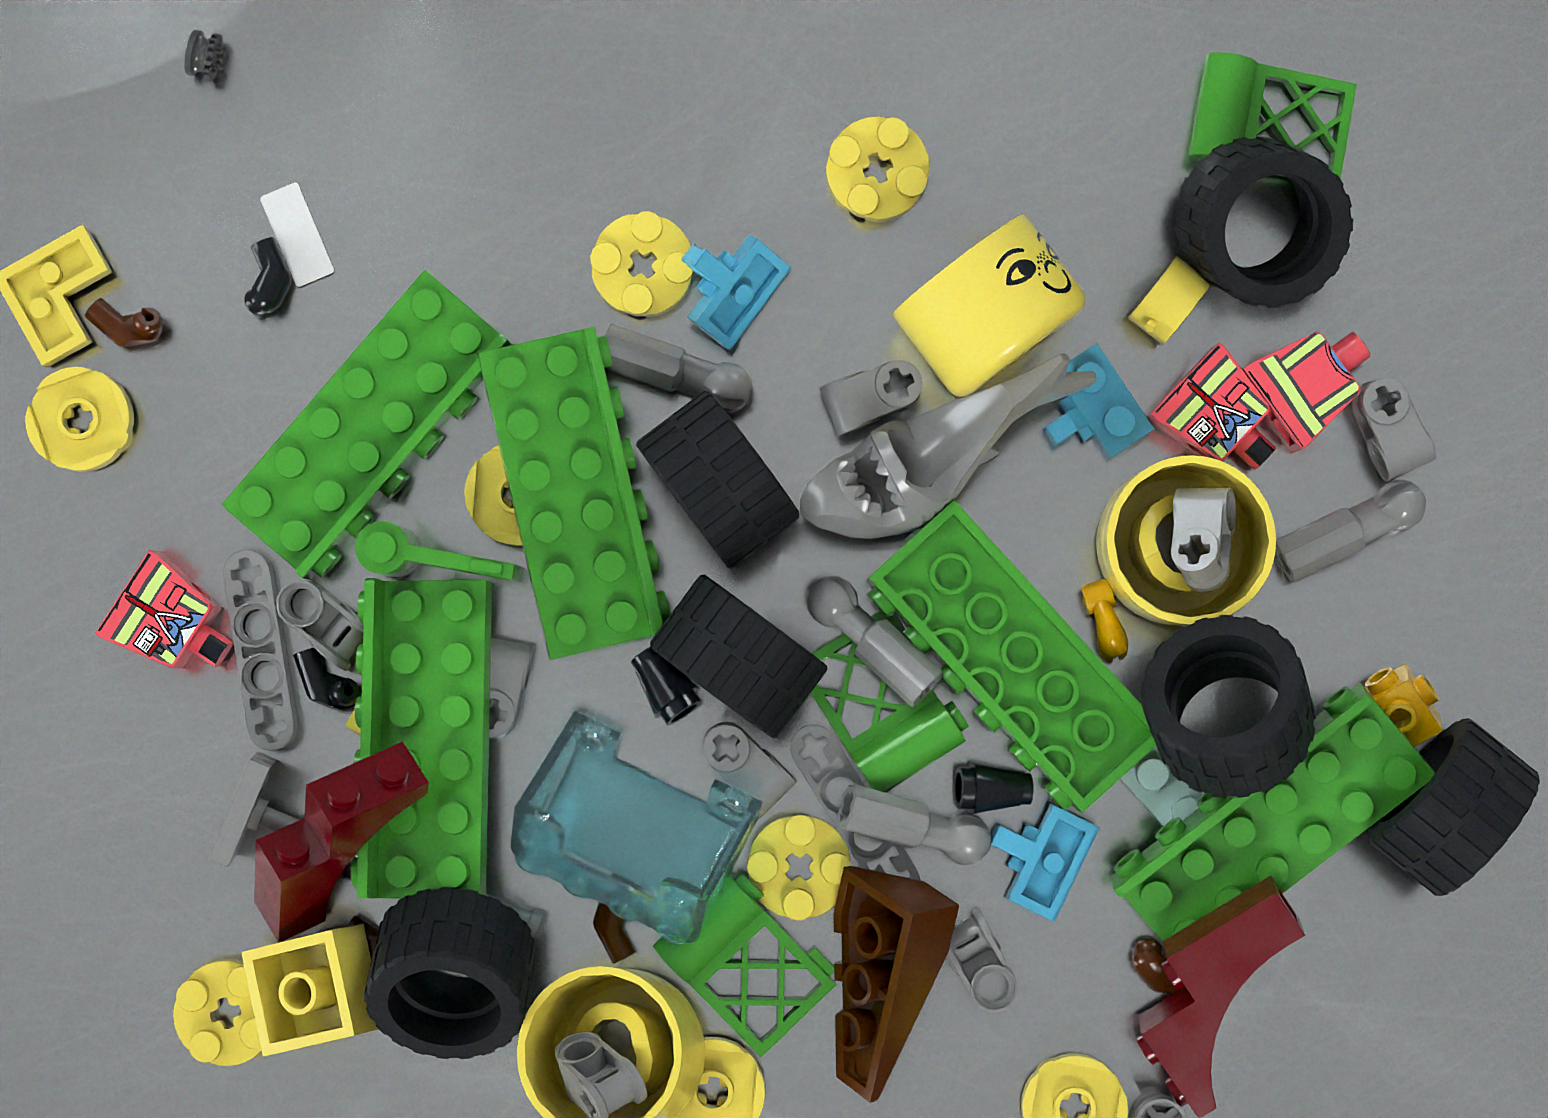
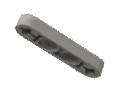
[223,550,298,751]
[791,724,920,881]

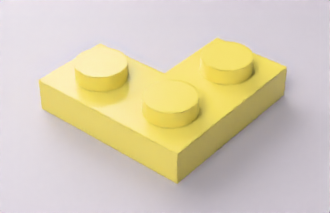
[0,224,112,368]

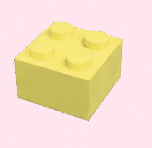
[241,924,378,1056]

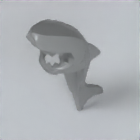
[800,353,1096,539]

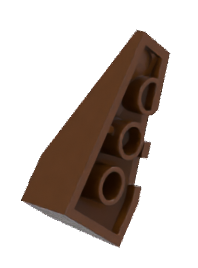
[833,866,959,1103]

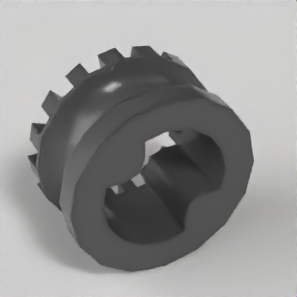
[184,29,223,80]

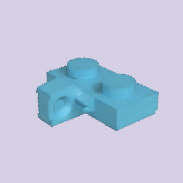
[681,235,791,351]
[1043,343,1154,459]
[991,803,1100,922]

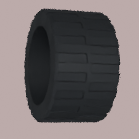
[1174,136,1353,308]
[636,391,800,568]
[650,574,828,738]
[1141,615,1316,798]
[1366,718,1540,896]
[364,887,536,1059]

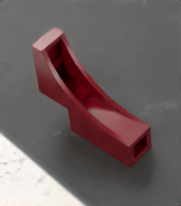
[254,741,429,943]
[1136,876,1305,1118]

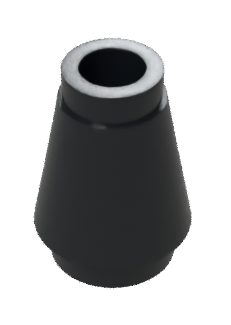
[631,647,701,726]
[954,762,1034,814]

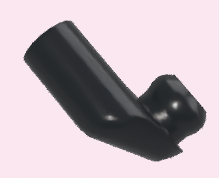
[244,237,292,316]
[293,648,360,710]

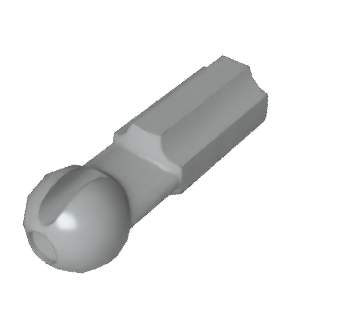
[604,324,753,413]
[1275,480,1426,582]
[807,576,943,707]
[837,784,992,865]

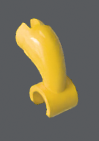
[1081,579,1129,662]

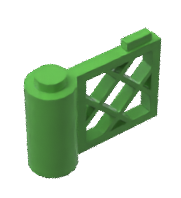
[1188,52,1357,179]
[355,521,524,583]
[811,610,969,793]
[653,872,836,1057]

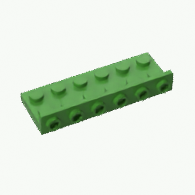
[221,269,512,580]
[477,326,670,660]
[867,500,1156,813]
[351,578,492,899]
[1112,682,1435,941]

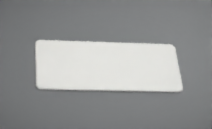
[260,183,334,287]

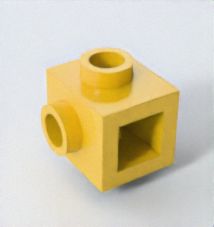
[1365,663,1443,747]

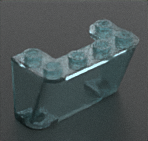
[510,711,763,945]

